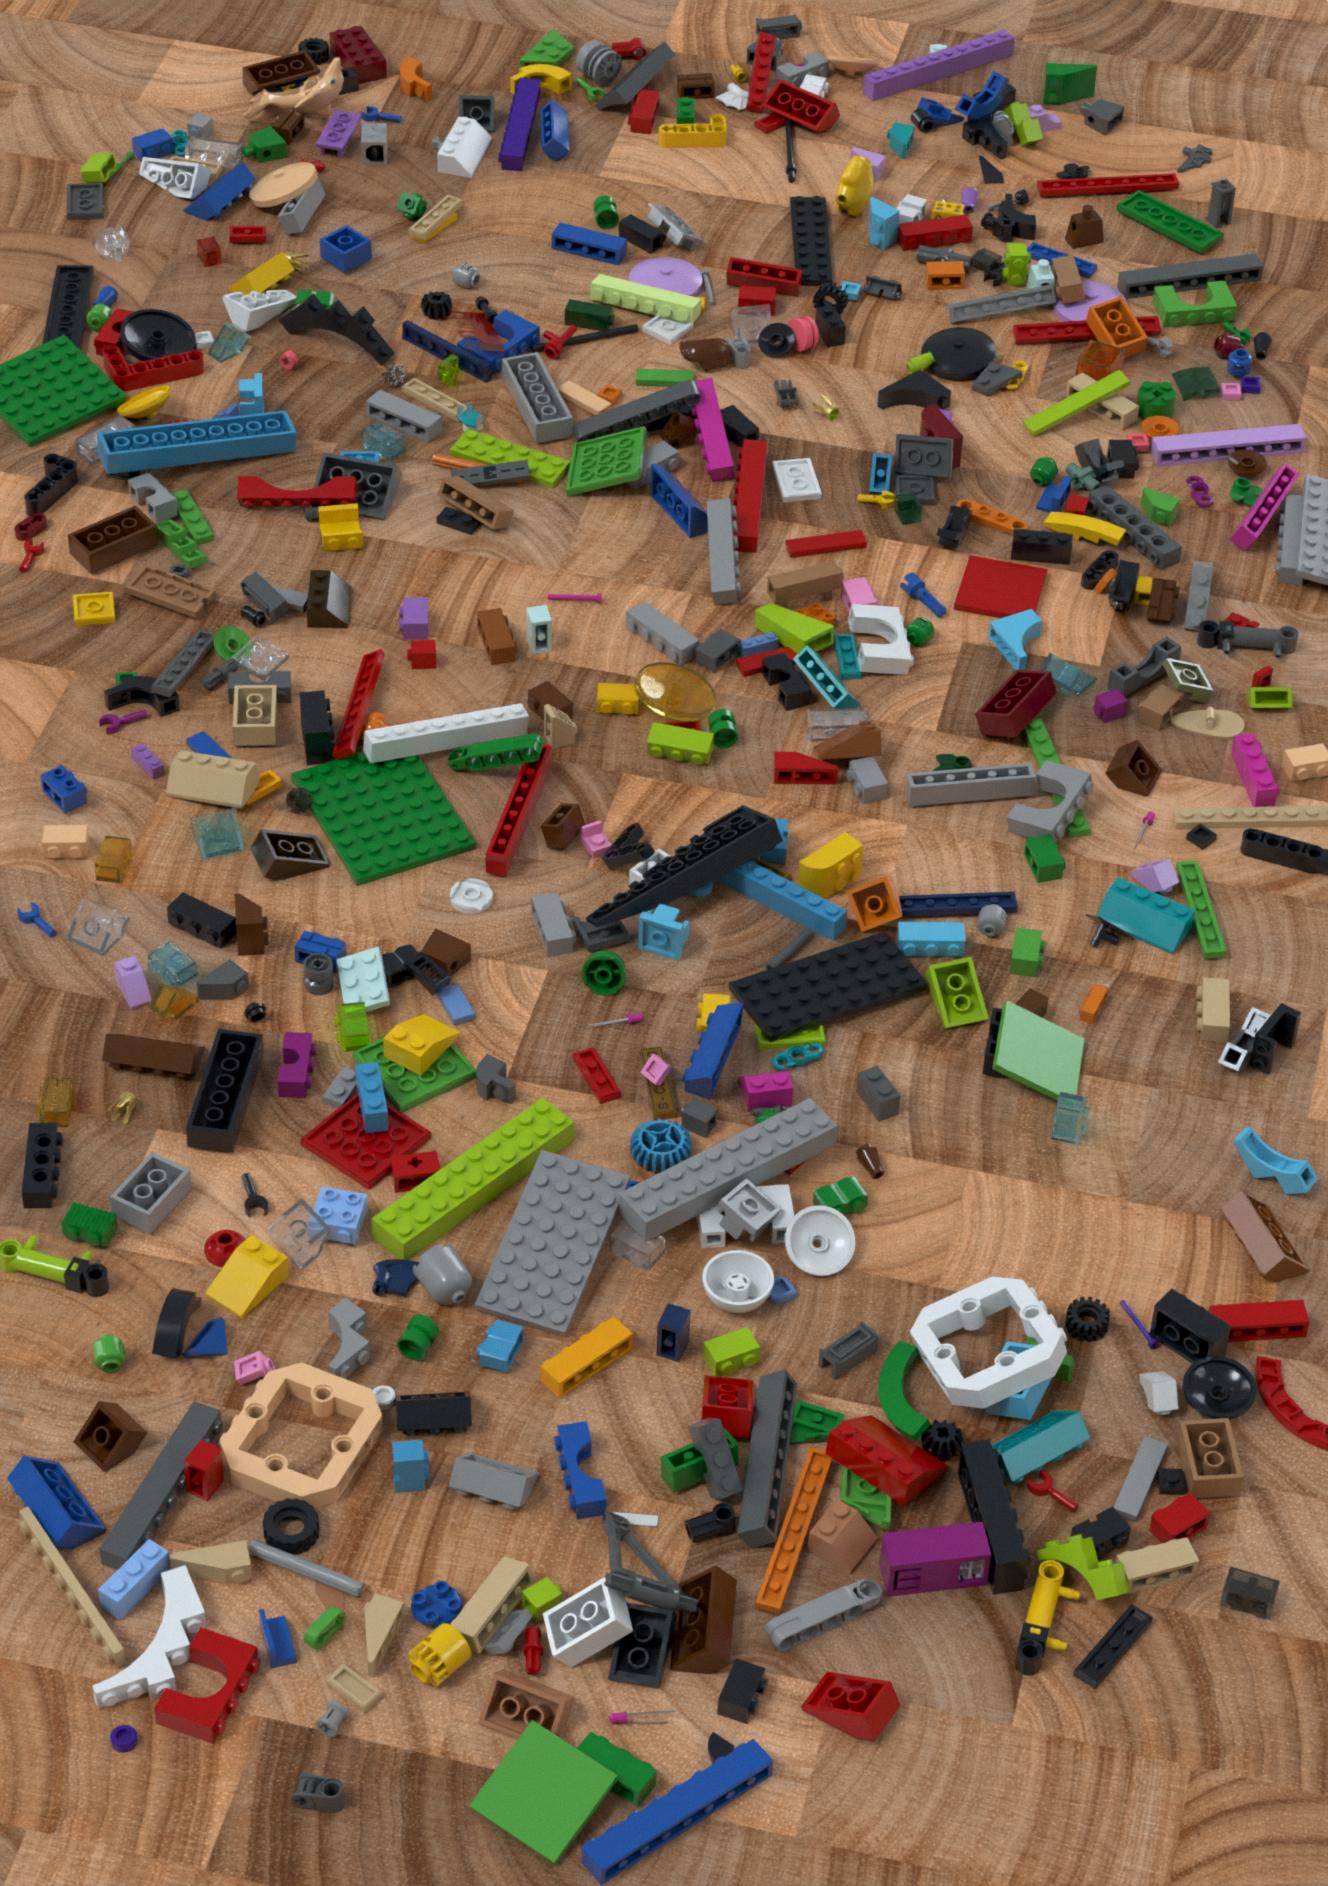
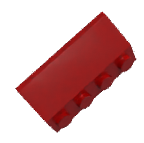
[761,79,840,132]

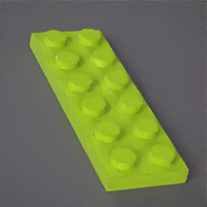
[449,429,570,489]

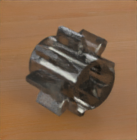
[381,362,406,387]
[286,787,312,814]

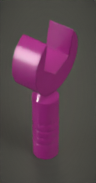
[99,710,147,734]

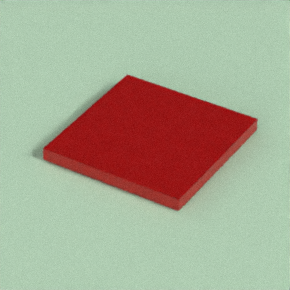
[954,555,1048,618]
[300,1093,431,1190]

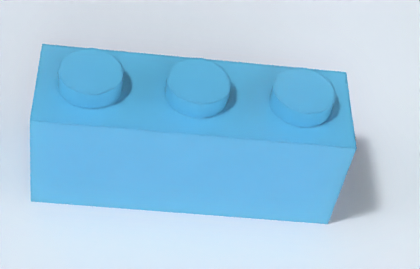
[897,922,966,957]

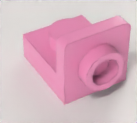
[581,821,612,858]
[234,1351,275,1385]

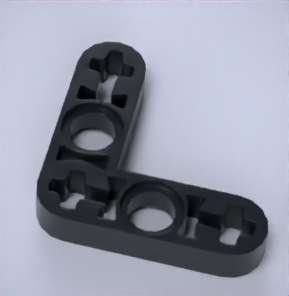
[602,823,655,868]

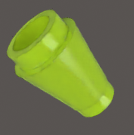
[906,352,935,374]

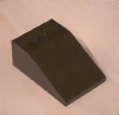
[250,829,331,880]

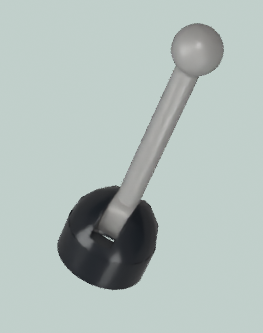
[987,189,1029,211]

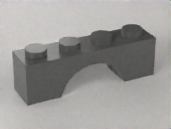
[1107,636,1182,697]

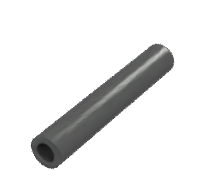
[765,928,813,970]

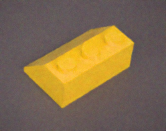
[228,252,294,295]

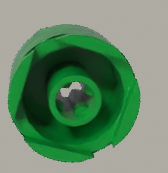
[1137,381,1176,419]

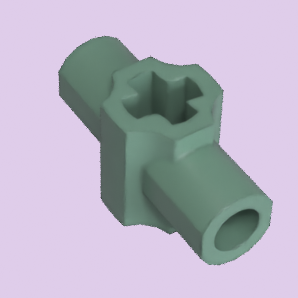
[1065,462,1101,491]

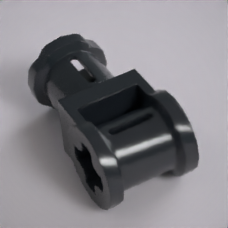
[981,212,1015,242]

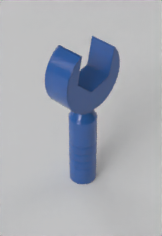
[361,106,401,122]
[17,902,57,938]

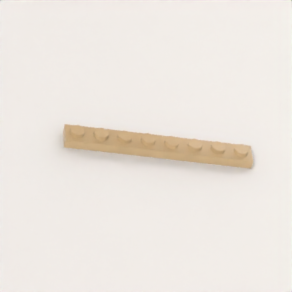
[1173,806,1328,829]
[18,1506,127,1668]

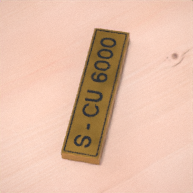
[640,1046,677,1120]

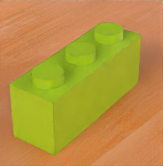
[647,722,714,765]

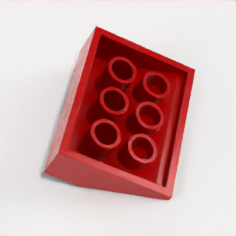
[825,1415,949,1506]

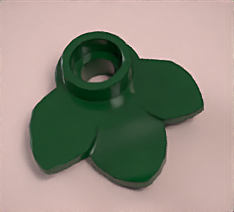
[933,754,972,771]

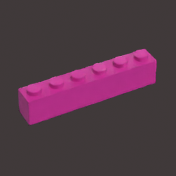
[691,378,735,482]
[1230,462,1300,551]

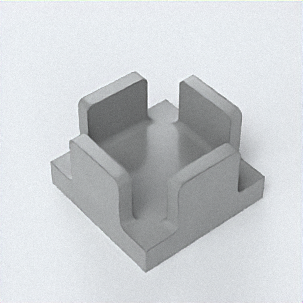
[717,1178,782,1242]

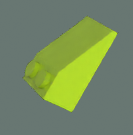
[925,957,989,1029]

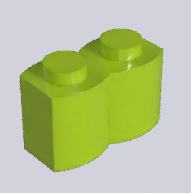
[80,153,117,183]

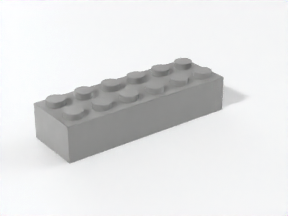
[502,352,573,443]

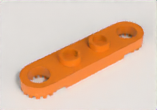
[956,499,1028,536]

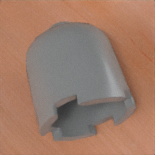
[413,1244,472,1305]

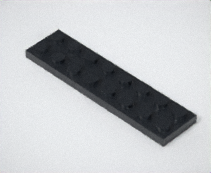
[790,196,832,286]
[42,265,94,351]

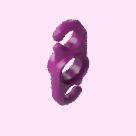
[1186,476,1214,507]

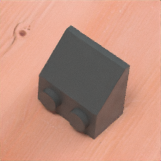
[459,95,495,132]

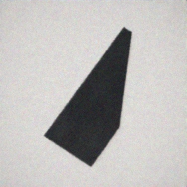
[978,156,1004,183]

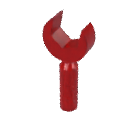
[19,538,45,573]
[1027,1470,1079,1513]

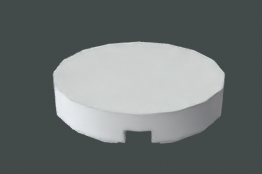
[450,878,493,914]

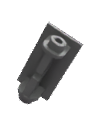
[863,275,902,300]

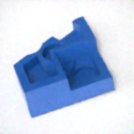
[917,97,964,125]

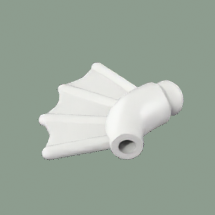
[716,83,748,111]

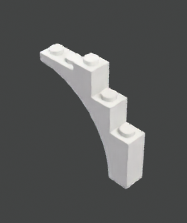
[92,1565,206,1709]

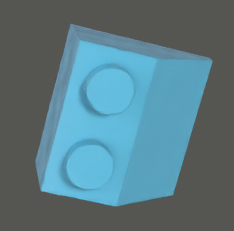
[868,196,900,250]

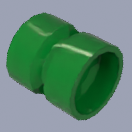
[593,195,619,229]
[708,709,738,748]
[396,1314,439,1361]

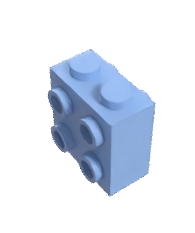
[309,1186,368,1244]

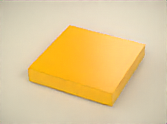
[72,592,116,626]

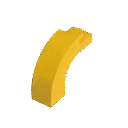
[510,64,572,95]

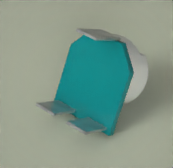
[456,401,484,432]

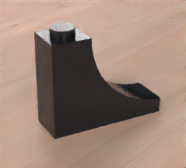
[877,370,951,410]

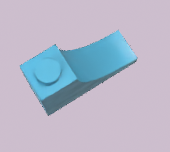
[988,609,1042,670]

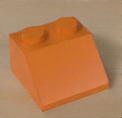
[846,875,903,932]

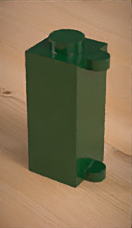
[565,299,615,331]

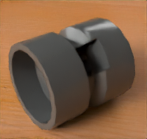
[304,953,333,995]

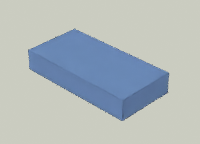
[437,984,475,1025]

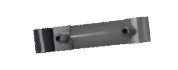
[1197,620,1299,658]

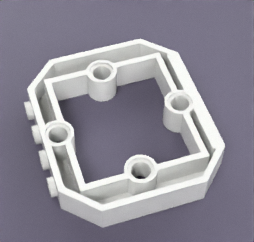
[910,1277,1067,1409]

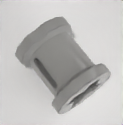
[316,1701,349,1737]

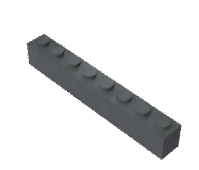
[1117,253,1263,299]
[737,1369,797,1548]
[100,1401,223,1570]

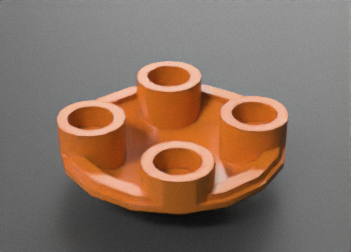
[795,602,835,625]

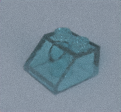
[1040,653,1097,696]
[190,808,245,859]

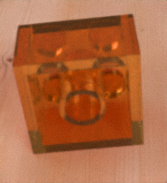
[1076,340,1126,381]

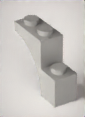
[328,1297,370,1379]

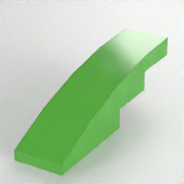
[156,519,208,569]

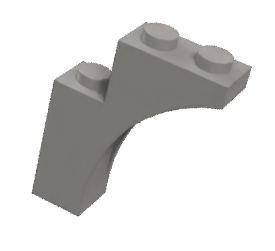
[1184,560,1213,630]

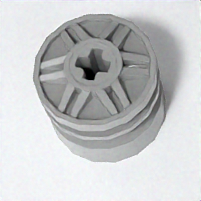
[576,40,622,86]

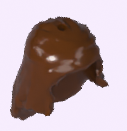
[679,338,731,373]

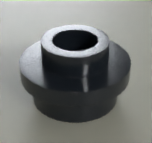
[244,1002,266,1022]

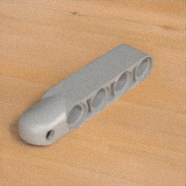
[765,1579,882,1651]

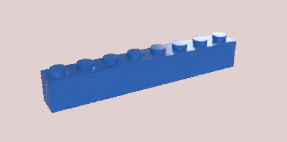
[582,1739,773,1885]

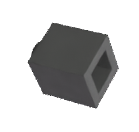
[680,1098,718,1138]

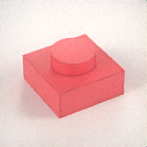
[1127,434,1149,452]

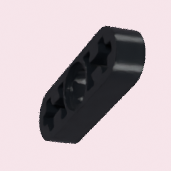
[1081,550,1119,590]

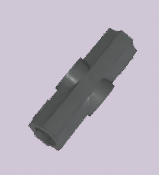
[916,245,973,273]

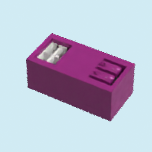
[879,1522,991,1597]

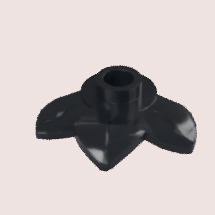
[1056,163,1091,179]

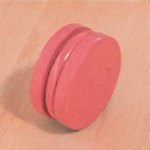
[787,315,819,352]

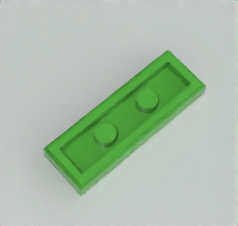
[636,368,693,387]

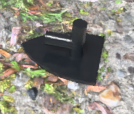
[1085,914,1135,948]

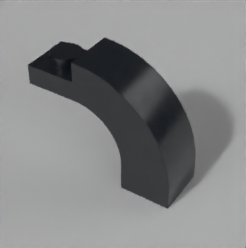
[1074,439,1125,483]
[104,676,180,717]
[152,1288,202,1358]

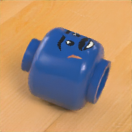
[1227,349,1252,378]

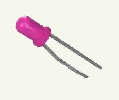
[1134,811,1155,849]
[588,1013,642,1027]
[609,1710,675,1724]

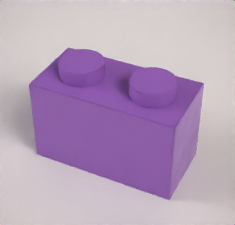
[399,598,428,639]

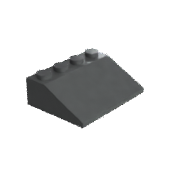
[312,453,402,520]

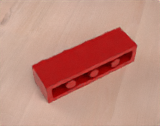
[897,215,973,251]
[726,257,802,297]
[1208,1300,1310,1342]

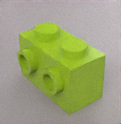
[1002,243,1031,286]

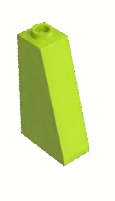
[755,603,834,654]

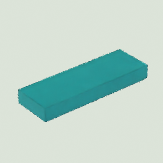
[834,634,862,680]

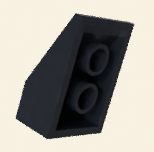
[608,1602,677,1689]

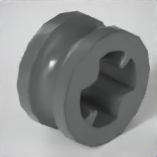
[170,564,188,579]

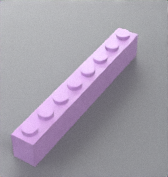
[1150,424,1306,466]

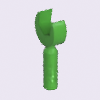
[576,77,604,102]

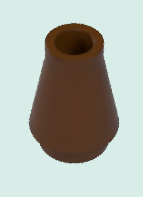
[856,1144,885,1179]

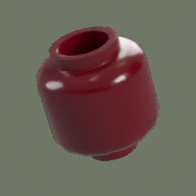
[1214,333,1243,358]

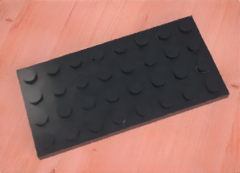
[729,932,928,1042]

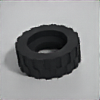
[263,1498,319,1555]

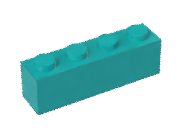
[793,645,860,718]

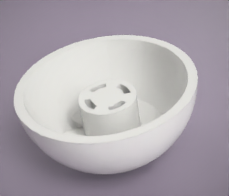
[702,1250,774,1313]

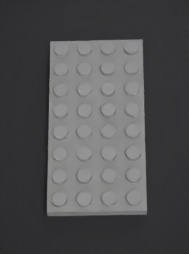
[474,1150,630,1337]

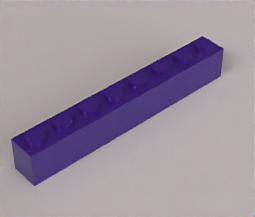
[498,78,541,171]

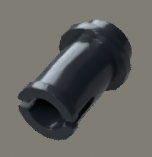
[241,606,266,627]

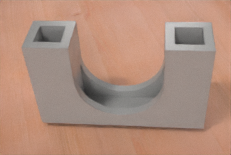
[1007,760,1094,843]

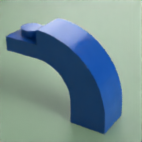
[955,71,1009,120]

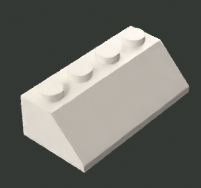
[437,117,492,178]

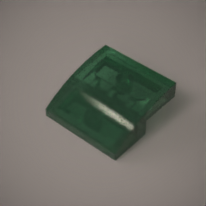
[1172,367,1221,401]

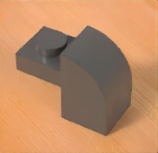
[476,1054,516,1104]

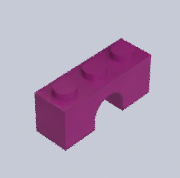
[278,1032,317,1098]

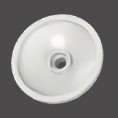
[785,1206,855,1276]

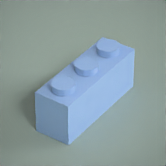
[98,1539,171,1620]

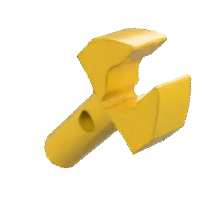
[857,491,895,509]

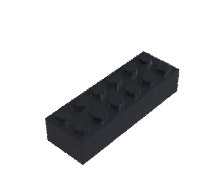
[186,1029,264,1153]
[957,1439,1030,1595]

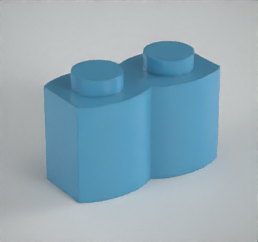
[477,1319,524,1372]

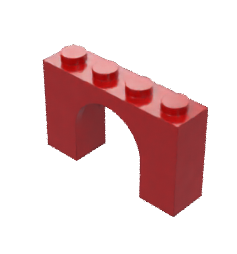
[154,1627,261,1744]

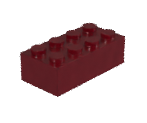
[329,26,387,84]
[975,670,1057,738]

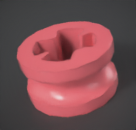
[279,350,298,370]

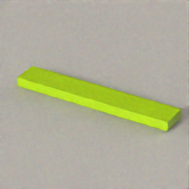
[1023,370,1130,437]

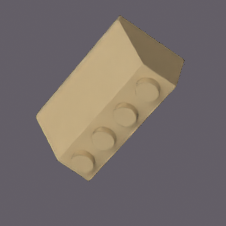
[166,750,260,809]

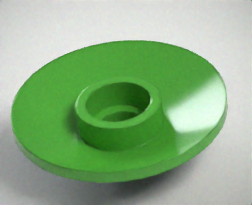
[214,626,252,664]

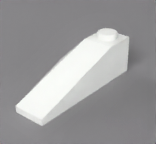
[139,157,211,199]
[222,290,297,332]

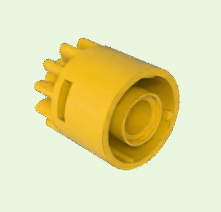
[408,1623,471,1687]

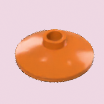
[1141,416,1179,439]

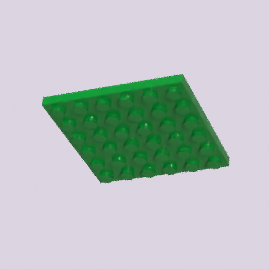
[0,335,127,447]

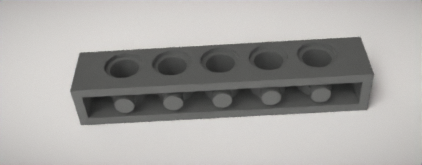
[1088,485,1182,570]

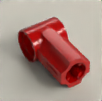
[612,38,647,60]

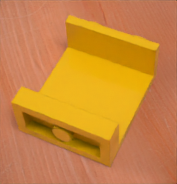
[318,503,363,552]

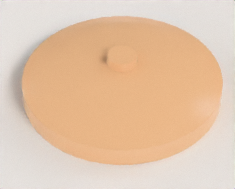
[249,162,318,207]

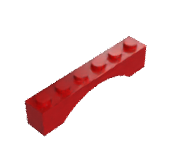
[237,476,358,508]

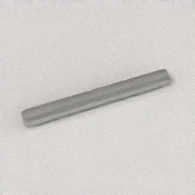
[247,1539,363,1596]

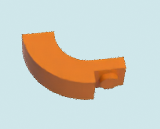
[400,56,432,101]

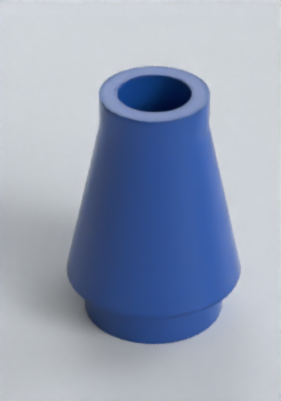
[93,286,118,306]

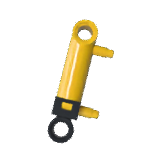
[1015,1560,1081,1676]

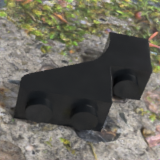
[1108,560,1140,611]

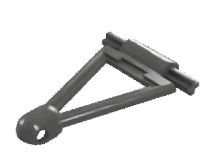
[601,1511,698,1613]

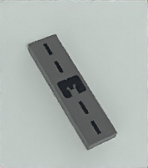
[451,460,530,487]

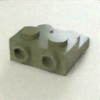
[1162,658,1214,703]

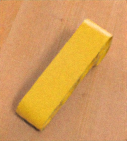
[658,114,727,148]

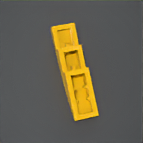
[1043,512,1126,546]

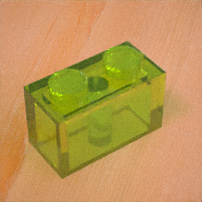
[334,1002,369,1052]

